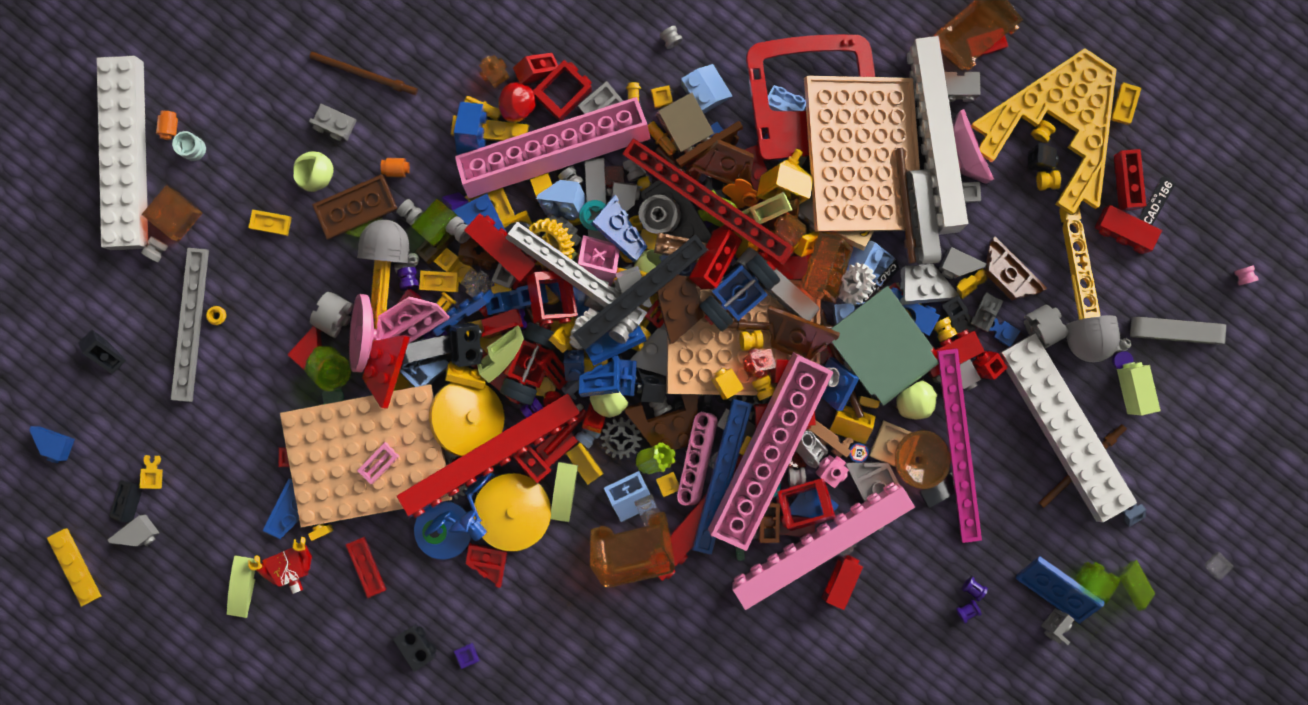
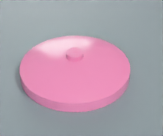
[349,294,377,372]

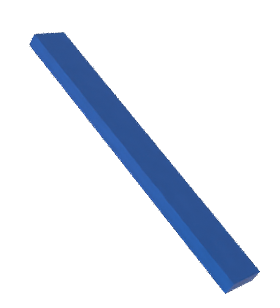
[692,399,752,555]

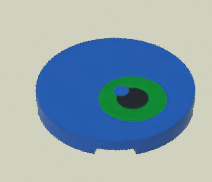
[414,501,472,559]

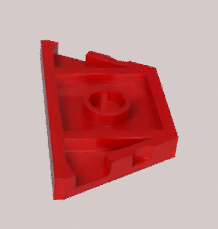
[362,335,410,409]

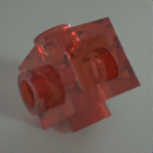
[743,349,777,379]

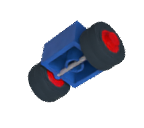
[699,254,781,332]

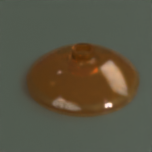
[895,430,951,489]

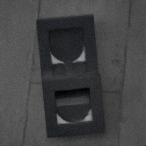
[942,295,977,333]
[919,472,955,508]

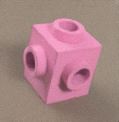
[815,454,849,488]

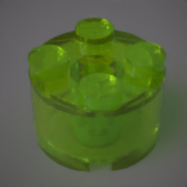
[304,346,351,391]
[1074,562,1121,605]

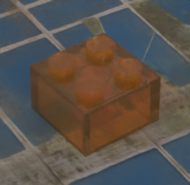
[141,185,203,242]

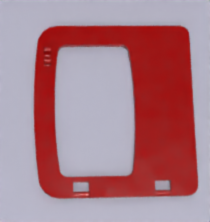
[746,34,875,160]

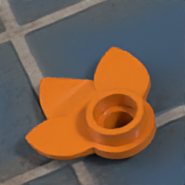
[722,179,760,208]

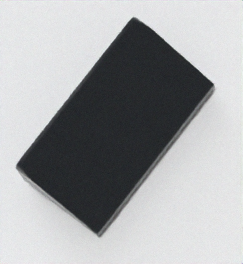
[109,480,143,523]

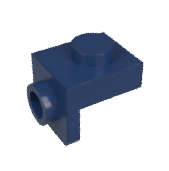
[564,350,585,381]

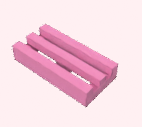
[357,442,400,484]

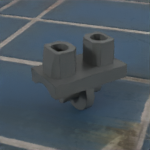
[970,293,1003,332]

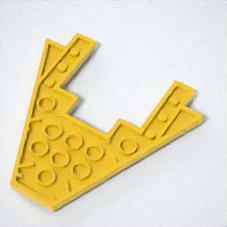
[970,49,1116,215]

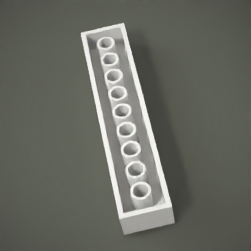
[907,36,968,235]
[97,56,148,250]
[999,333,1137,522]

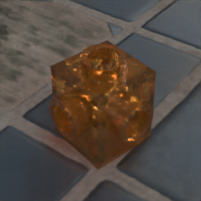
[479,55,509,88]

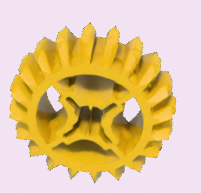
[525,218,575,271]

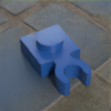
[989,318,1020,348]

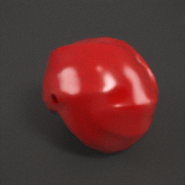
[498,82,536,123]

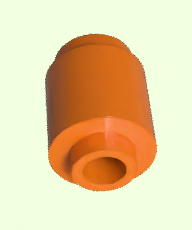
[156,111,178,140]
[381,158,410,177]

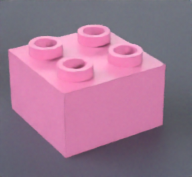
[576,235,620,286]

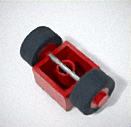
[500,322,556,405]

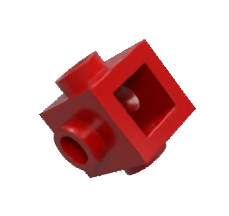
[972,351,1008,380]

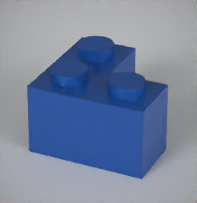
[454,102,487,155]

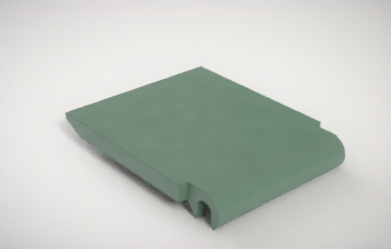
[831,286,939,406]

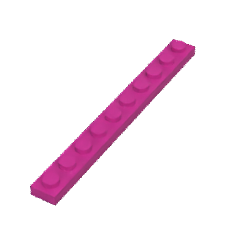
[937,348,982,543]

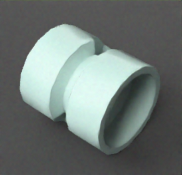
[172,131,206,161]

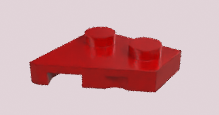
[466,543,508,588]

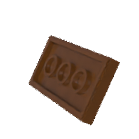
[312,174,398,240]

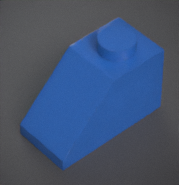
[29,426,75,463]

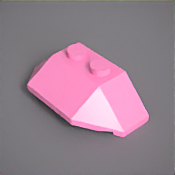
[953,109,994,184]
[375,296,449,344]

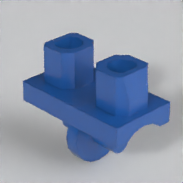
[619,360,637,396]

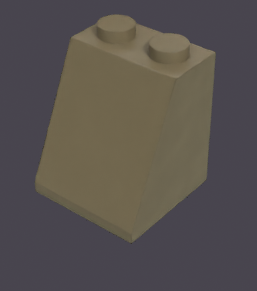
[656,92,714,154]

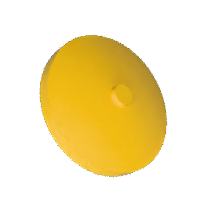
[429,382,504,457]
[473,473,551,551]

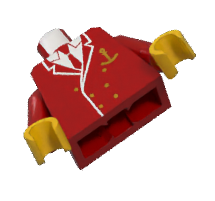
[248,537,312,594]

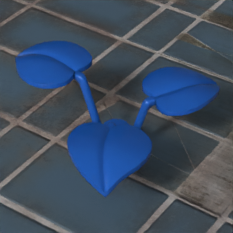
[424,473,495,541]

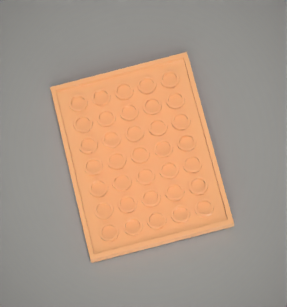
[804,76,920,232]
[666,276,821,396]
[280,384,452,527]

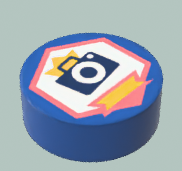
[849,443,869,463]

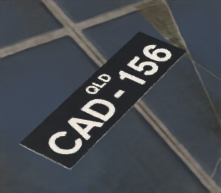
[1139,176,1176,225]
[863,259,900,302]

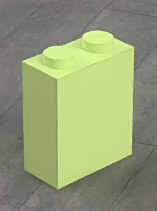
[1117,362,1160,416]

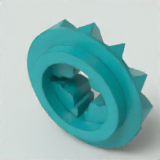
[579,200,606,231]

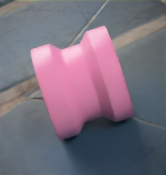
[1234,265,1259,286]

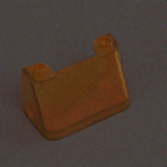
[931,0,1023,71]
[590,511,675,587]

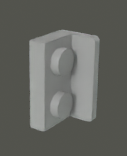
[309,104,357,141]
[1041,608,1074,645]

